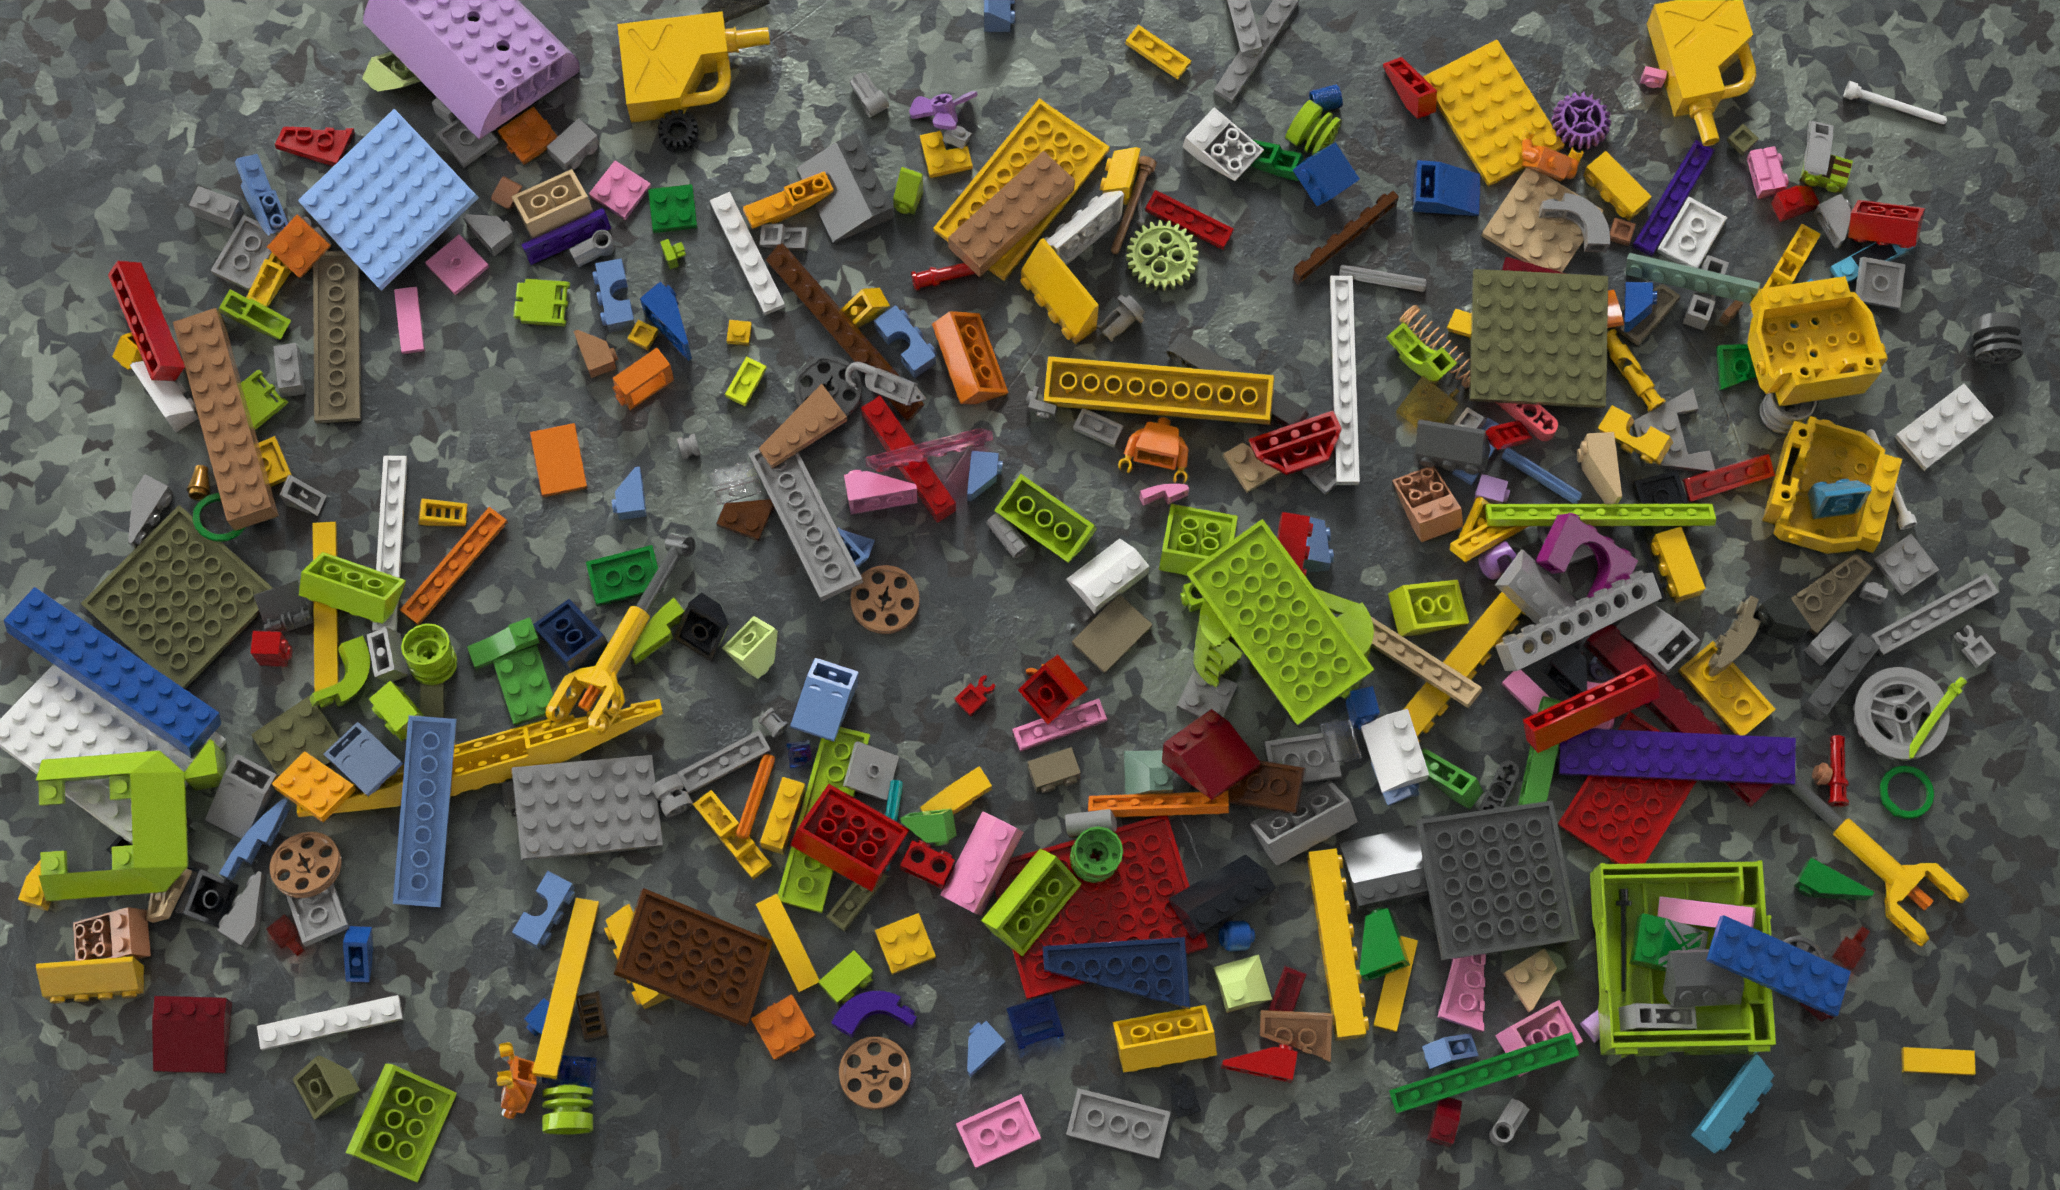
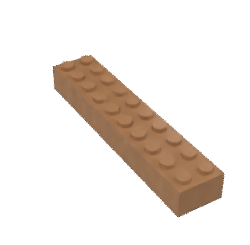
[173,308,279,531]

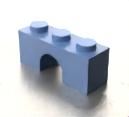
[593,258,635,333]
[874,305,937,379]
[512,871,575,950]

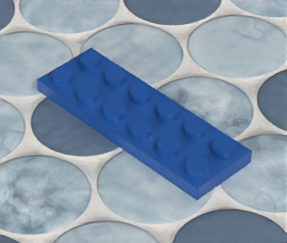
[1706,915,1851,1017]

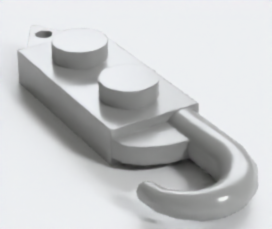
[845,362,926,405]

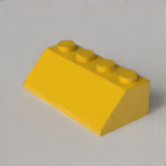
[604,904,671,1010]
[36,957,144,1004]
[1113,1005,1217,1073]

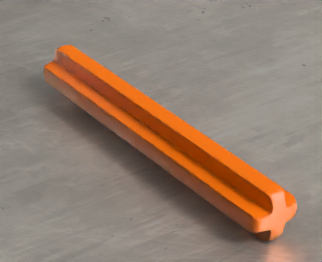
[736,754,775,839]

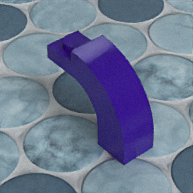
[831,991,917,1038]

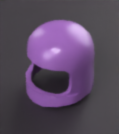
[1478,541,1517,580]

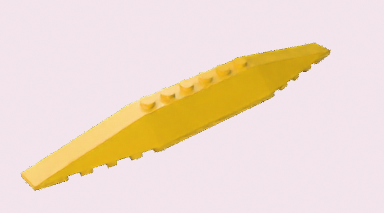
[296,699,663,817]

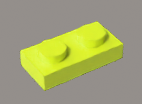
[725,356,767,407]

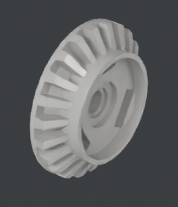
[1853,667,1950,761]

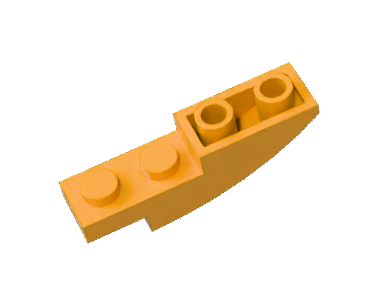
[743,171,834,229]

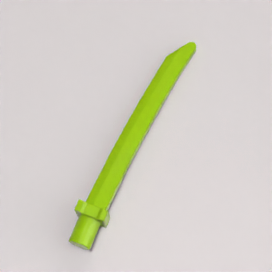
[1909,677,1967,759]

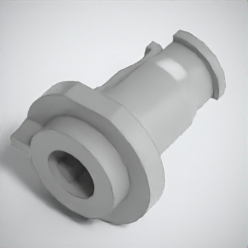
[1097,295,1145,342]

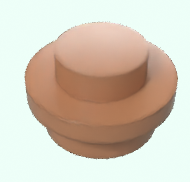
[1812,762,1833,785]

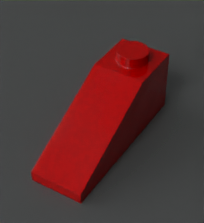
[1383,57,1437,119]
[1221,1044,1298,1083]

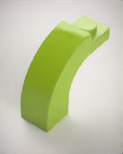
[1386,322,1457,381]
[309,636,370,707]

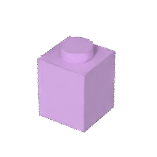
[1473,474,1510,504]

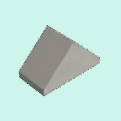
[279,475,326,516]

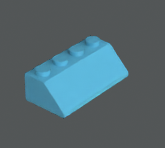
[1691,1054,1775,1153]

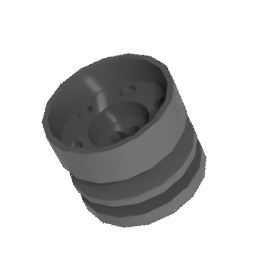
[1971,312,2023,364]

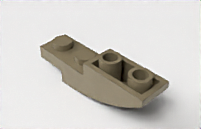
[1708,595,1761,677]

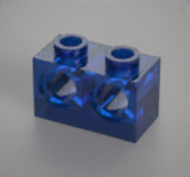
[542,1055,597,1087]

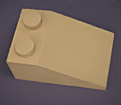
[1577,432,1622,504]

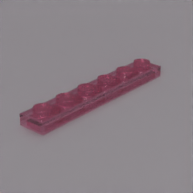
[865,428,993,472]

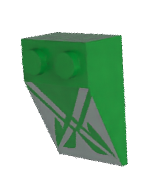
[1629,913,1708,972]

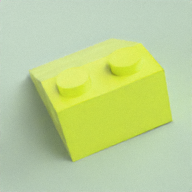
[1388,580,1469,637]

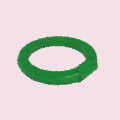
[192,493,246,542]
[1879,765,1934,819]

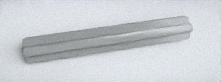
[1339,265,1427,292]

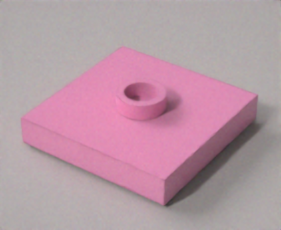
[425,234,489,296]

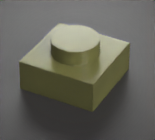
[1726,124,1759,155]

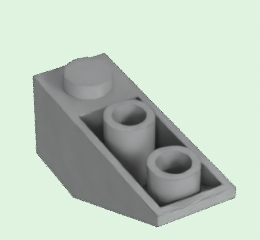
[128,474,173,549]
[218,871,266,949]

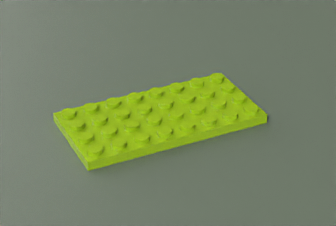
[1186,519,1374,726]

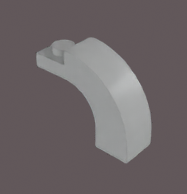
[1539,193,1610,253]

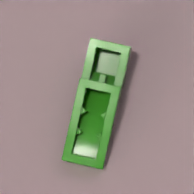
[467,617,540,669]

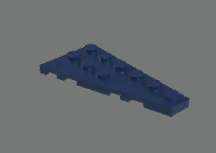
[1043,937,1190,1009]

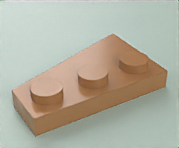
[1260,1010,1332,1062]

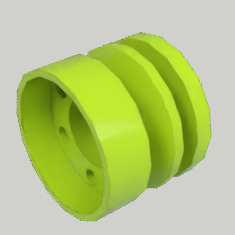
[1285,100,1342,155]
[401,623,458,685]
[542,1085,593,1135]

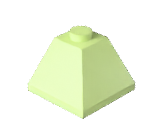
[362,52,421,92]
[722,616,778,679]
[1213,955,1272,1013]

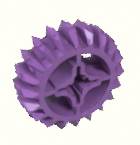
[1551,92,1611,151]

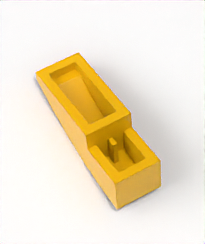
[920,766,992,815]

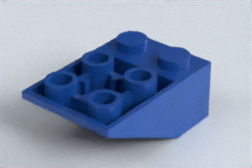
[1413,160,1480,216]

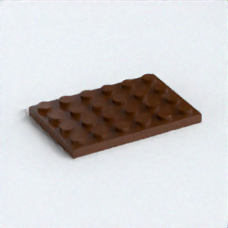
[613,888,773,1027]

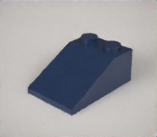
[533,599,608,673]

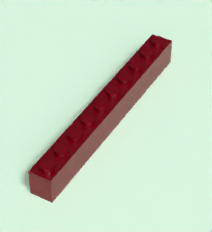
[1583,624,1774,808]

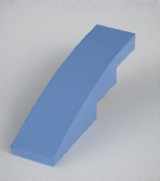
[219,799,292,882]

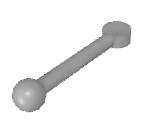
[1137,189,1146,227]

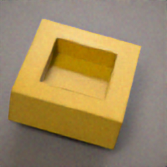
[627,320,658,351]
[726,320,752,346]

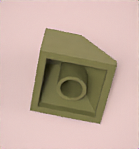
[293,1055,360,1120]

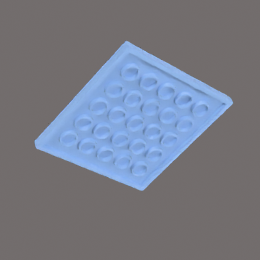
[298,109,479,291]

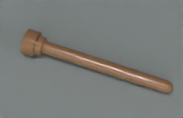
[1111,156,1157,254]

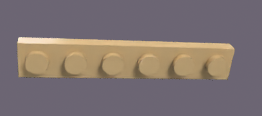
[1371,617,1482,708]

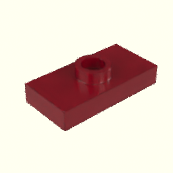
[1268,965,1307,1012]

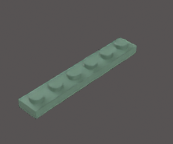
[1625,253,1761,303]

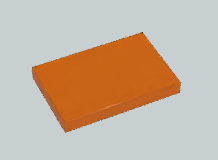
[530,423,587,497]

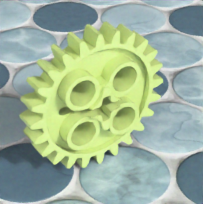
[1126,220,1199,291]

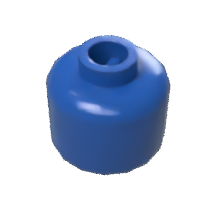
[1218,920,1255,951]

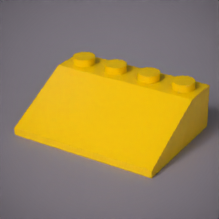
[1020,238,1099,345]

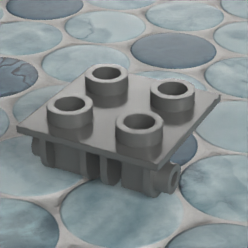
[253,580,314,633]

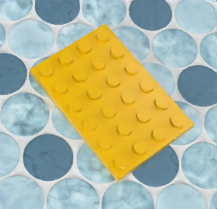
[1423,39,1564,187]

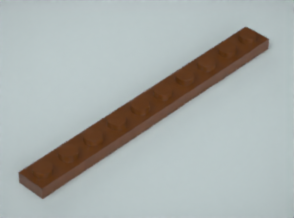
[766,244,925,421]

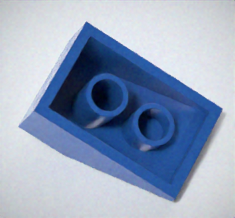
[640,282,692,361]

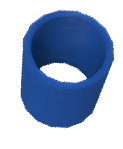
[1309,84,1343,112]

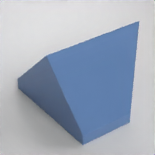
[837,527,875,567]

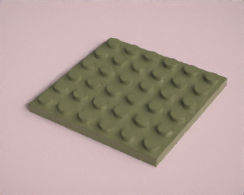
[1469,269,1608,408]
[81,505,272,689]

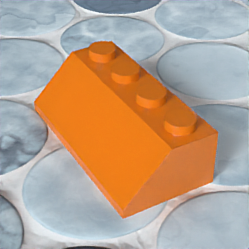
[932,311,1009,404]

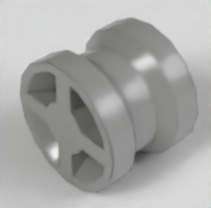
[677,434,701,460]

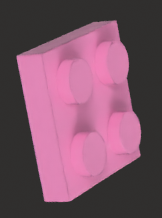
[589,161,651,220]

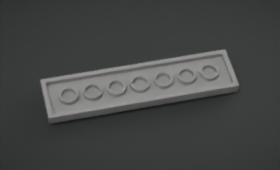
[749,449,863,602]

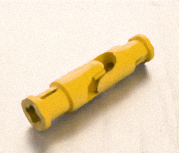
[1607,329,1666,412]

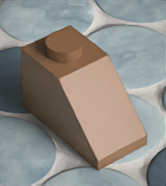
[574,330,618,378]

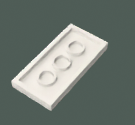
[1895,384,1993,471]

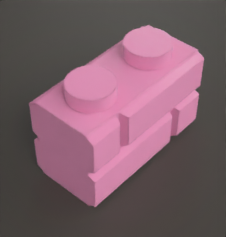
[1746,146,1789,199]

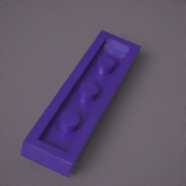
[521,208,612,265]

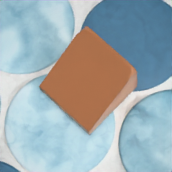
[491,176,522,209]

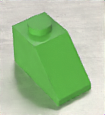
[900,808,957,846]

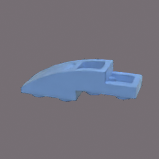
[235,154,288,236]

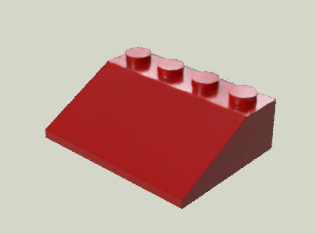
[790,784,910,892]

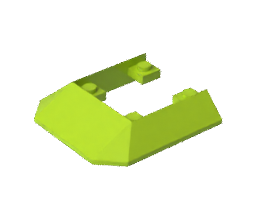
[35,750,188,901]

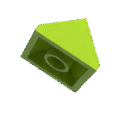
[185,739,227,791]

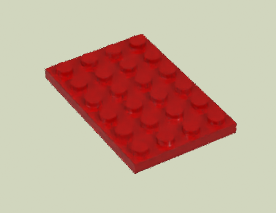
[1558,711,1696,864]

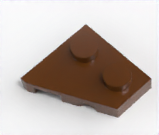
[716,499,774,541]

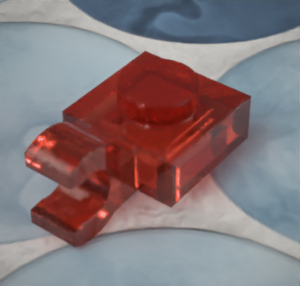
[266,914,305,957]
[1832,926,1870,970]

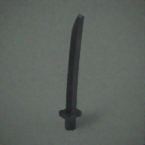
[1632,526,1667,602]
[1616,889,1632,992]

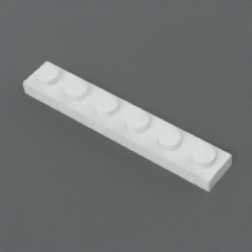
[710,192,785,316]
[257,995,404,1051]

